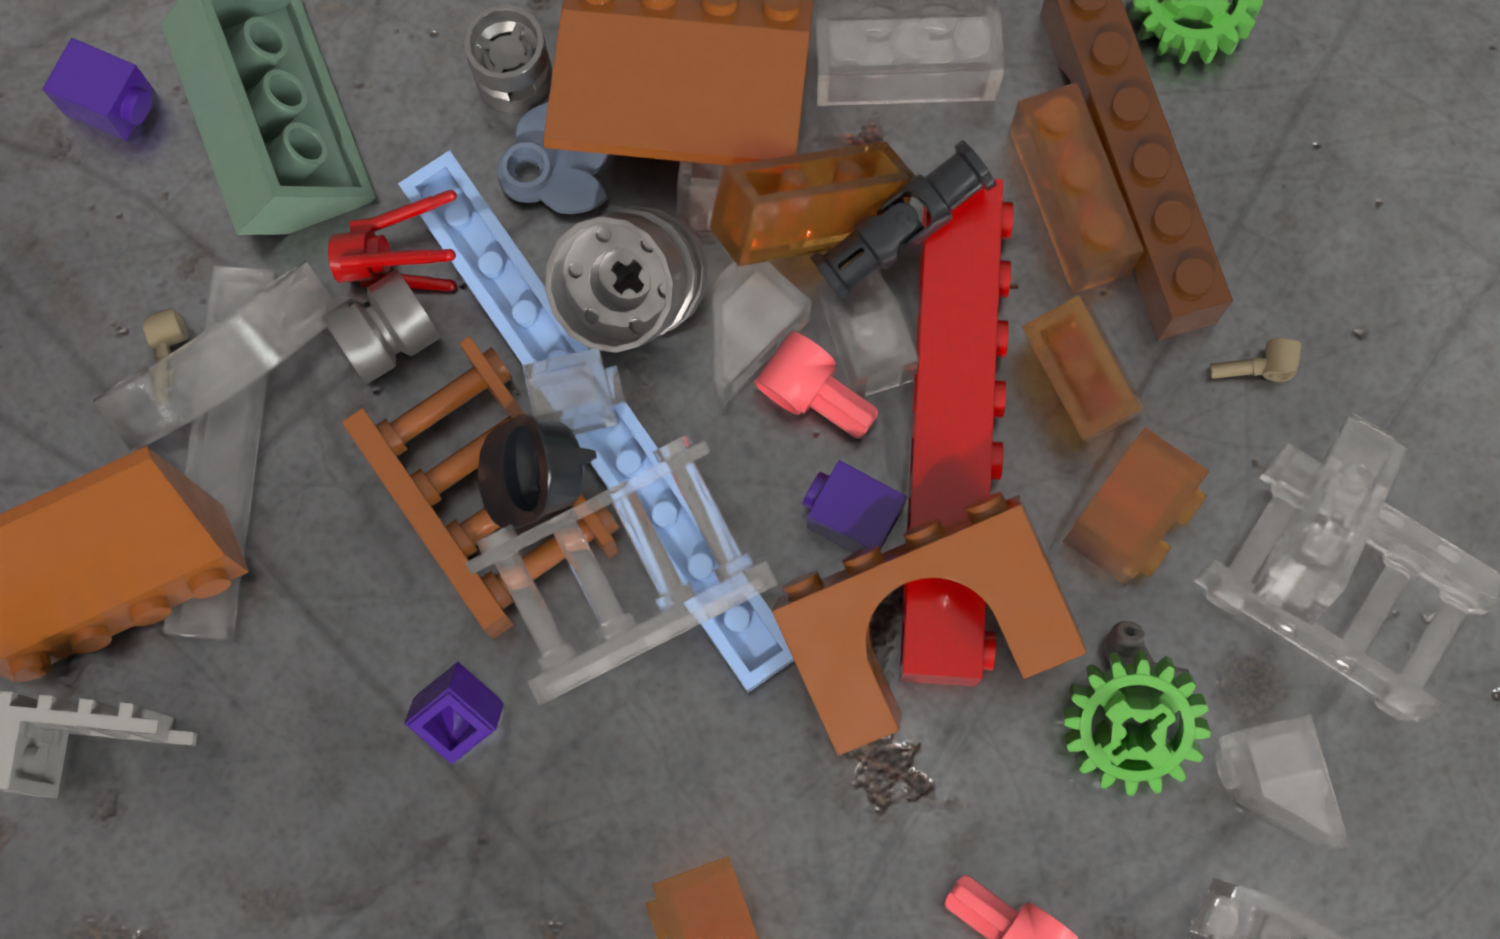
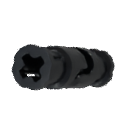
[809,140,997,302]

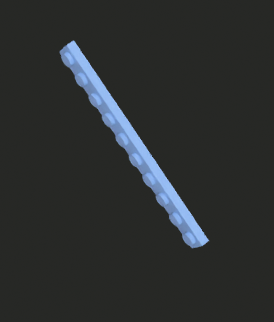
[398,150,794,693]

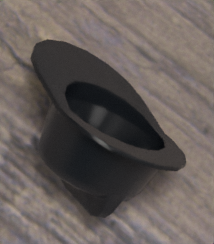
[478,413,597,530]

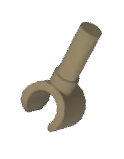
[143,308,188,400]
[1210,338,1302,383]

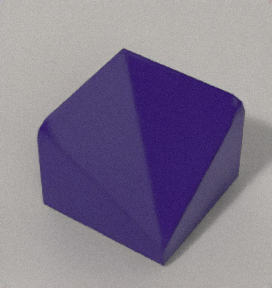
[404,662,503,765]

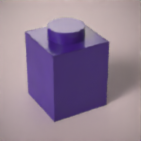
[42,37,155,141]
[802,460,907,553]

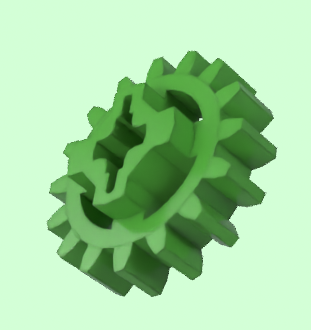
[1128,0,1263,64]
[1063,649,1211,796]

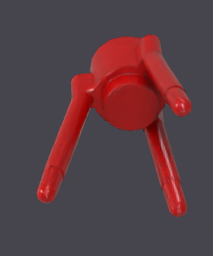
[328,190,457,292]

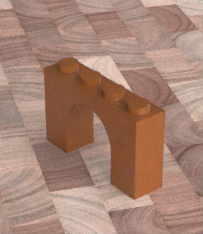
[772,492,1087,756]

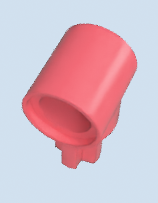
[754,331,879,439]
[944,875,1078,939]

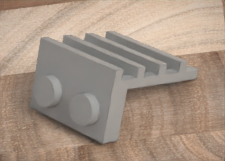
[0,691,198,799]

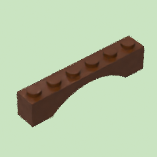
[1040,0,1233,340]

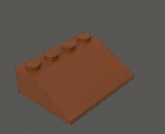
[543,0,814,172]
[0,446,249,682]

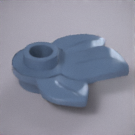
[497,102,609,214]

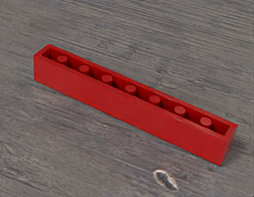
[899,179,1014,686]

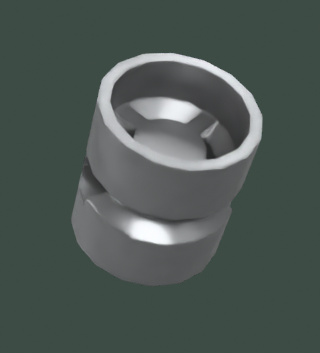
[463,4,553,114]
[321,269,441,385]

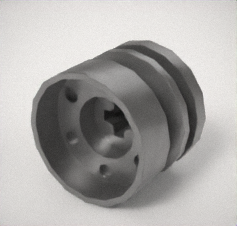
[545,204,708,353]

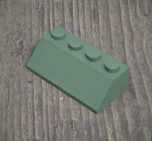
[160,0,376,235]

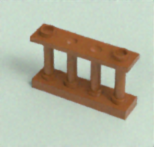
[341,336,620,639]

